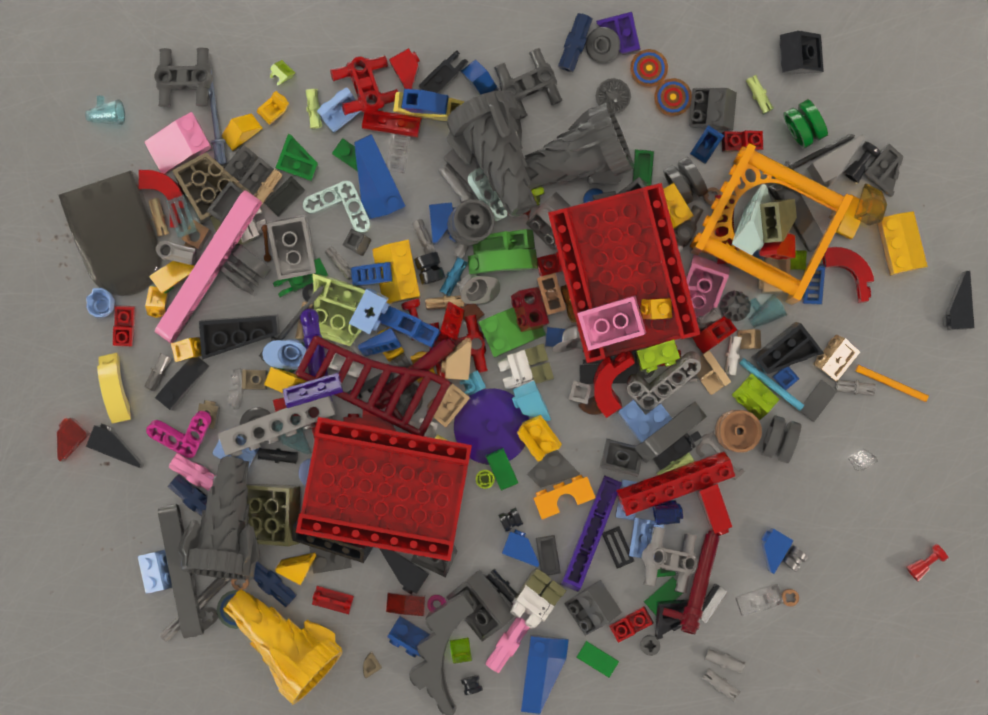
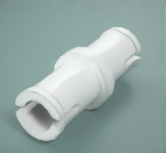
[725,336,742,375]

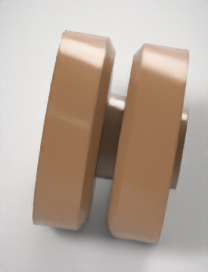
[715,410,762,452]

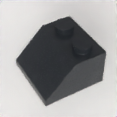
[780,30,824,74]

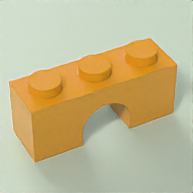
[533,474,596,519]

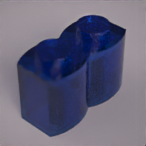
[653,500,683,525]

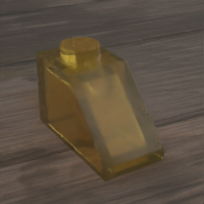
[854,183,887,226]

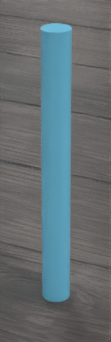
[739,358,804,411]

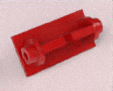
[439,302,465,341]
[312,586,354,615]

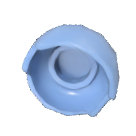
[86,288,115,318]

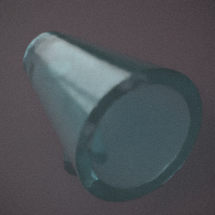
[85,95,125,125]
[748,294,788,328]

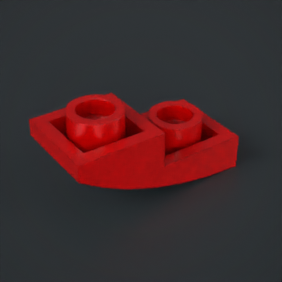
[722,130,764,151]
[537,252,563,277]
[113,305,135,347]
[609,606,654,643]

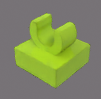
[269,60,295,85]

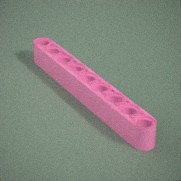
[155,190,262,343]

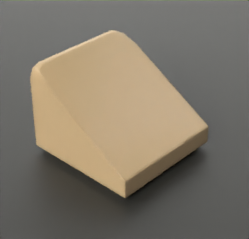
[737,329,761,349]

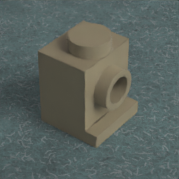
[242,369,268,390]
[198,400,220,429]

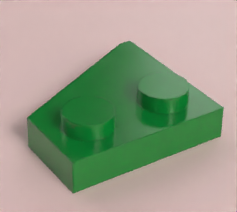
[275,134,318,182]

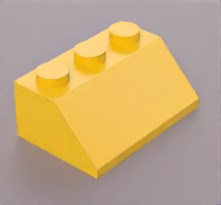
[876,211,928,276]
[372,239,421,304]

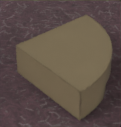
[363,652,382,678]

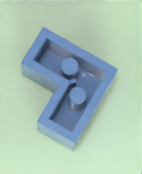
[617,400,672,443]

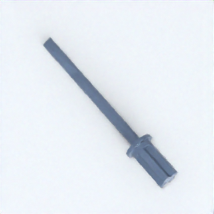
[208,71,226,165]

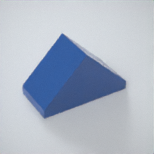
[461,59,497,95]
[690,125,724,164]

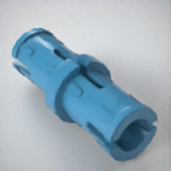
[439,257,468,296]

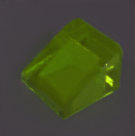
[790,250,807,271]
[450,638,472,664]

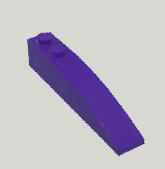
[560,475,622,592]

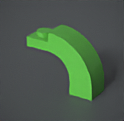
[468,249,538,275]

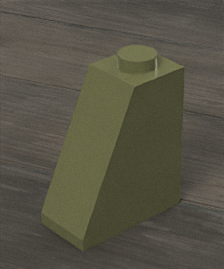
[760,198,797,243]

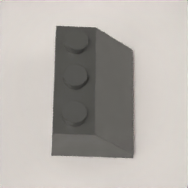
[446,570,515,642]

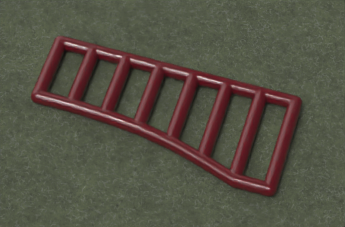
[296,335,450,436]

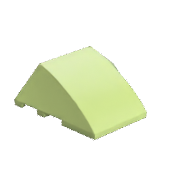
[313,274,375,346]

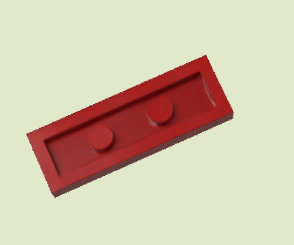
[362,110,422,138]

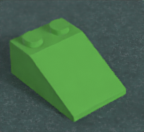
[478,302,546,358]

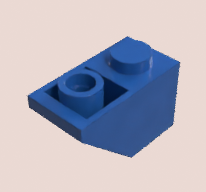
[402,89,449,115]

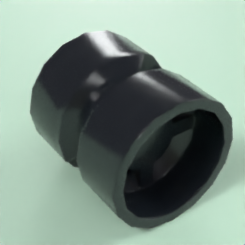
[414,252,445,285]

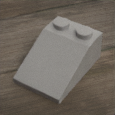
[807,135,865,187]
[267,215,316,280]

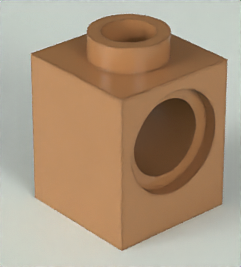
[181,220,212,251]

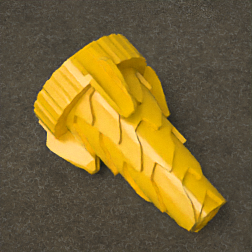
[223,589,343,705]

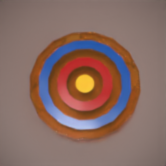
[630,49,668,88]
[654,78,692,117]

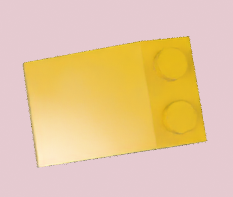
[663,183,694,229]

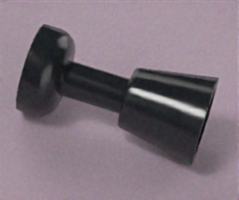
[843,141,881,183]

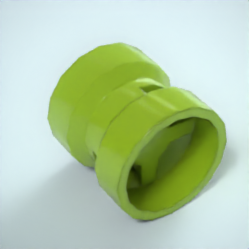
[475,470,495,489]

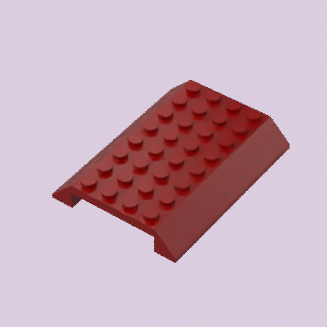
[548,183,700,363]
[296,417,472,561]

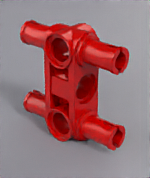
[330,55,398,115]
[429,315,488,378]

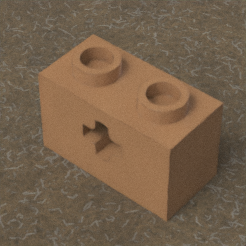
[536,273,566,316]

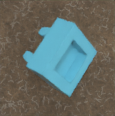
[460,370,486,396]

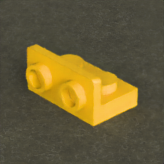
[517,415,562,462]

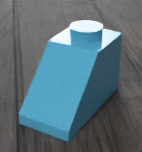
[512,381,551,421]

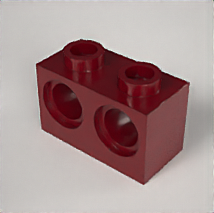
[511,287,549,332]

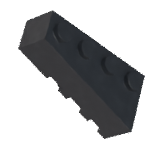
[199,314,280,360]

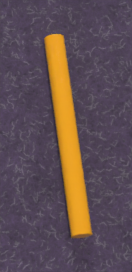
[855,364,929,402]

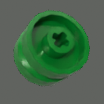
[783,99,828,149]

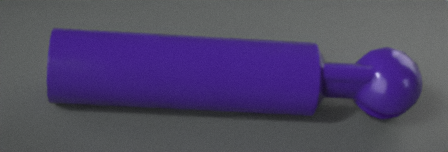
[300,308,333,401]

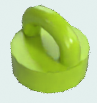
[531,187,545,206]

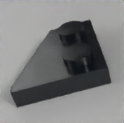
[655,599,689,639]

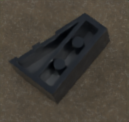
[751,322,824,374]

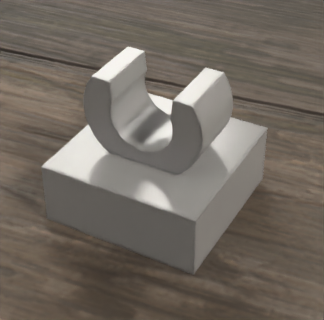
[568,381,592,404]

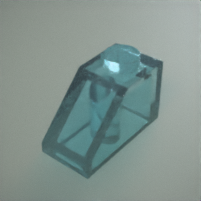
[275,417,312,455]

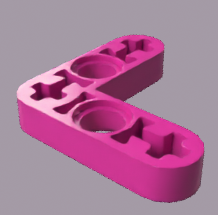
[146,411,211,458]

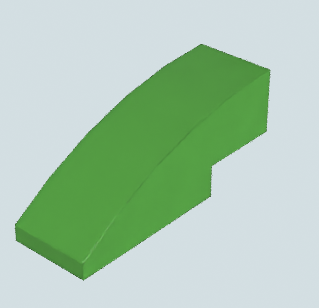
[473,229,535,255]

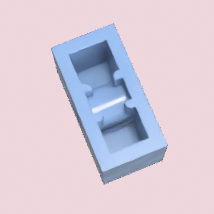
[349,288,390,334]

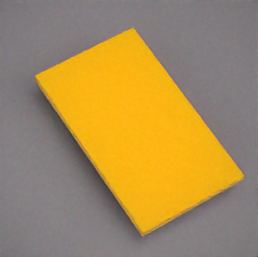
[149,261,194,294]

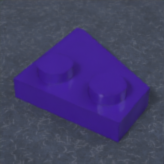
[596,12,641,54]

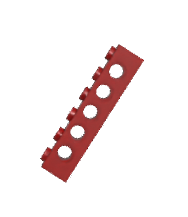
[616,451,736,516]

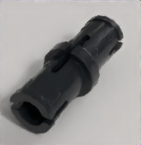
[258,448,298,464]
[486,569,518,605]

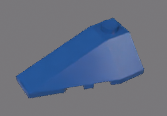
[354,134,405,219]
[521,634,569,714]

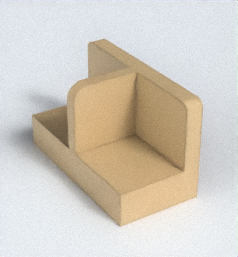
[693,351,731,395]

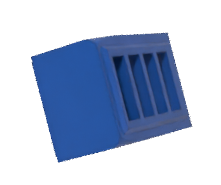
[351,262,392,286]
[803,263,825,304]
[358,328,402,357]

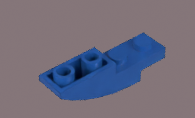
[378,306,440,348]

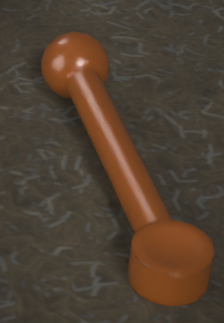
[261,225,271,262]

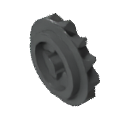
[720,290,751,321]

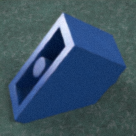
[429,202,456,245]
[761,528,794,574]
[502,529,539,567]

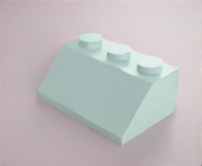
[732,184,771,255]

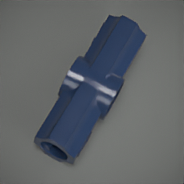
[558,13,593,73]
[167,474,207,517]
[253,561,297,608]

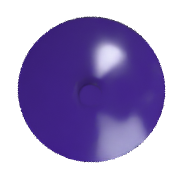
[454,388,529,465]

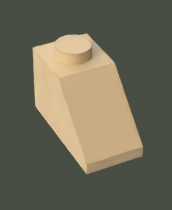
[441,338,472,380]

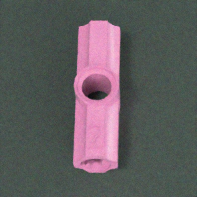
[169,453,217,491]
[485,617,529,673]

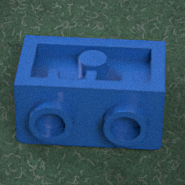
[387,616,430,657]

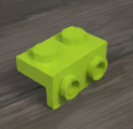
[732,373,780,420]

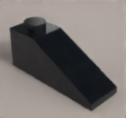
[944,271,975,331]
[155,357,209,410]
[86,423,144,468]
[379,548,430,595]

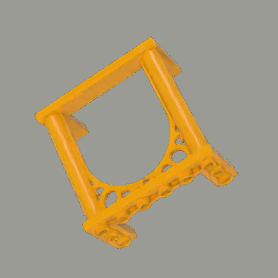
[689,143,853,305]

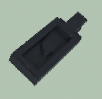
[653,431,702,470]

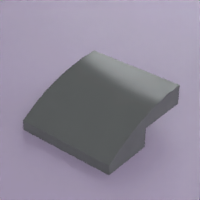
[224,144,274,195]

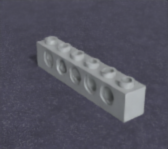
[218,396,337,457]

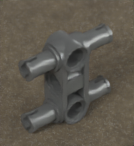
[154,47,213,107]
[494,48,563,120]

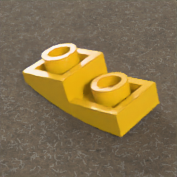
[836,194,867,240]

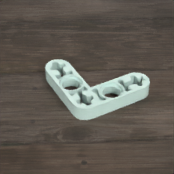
[468,167,508,221]
[303,181,371,233]

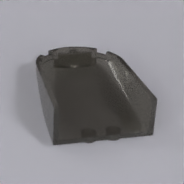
[58,170,163,296]

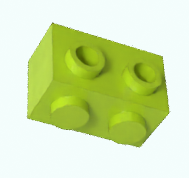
[635,340,680,373]

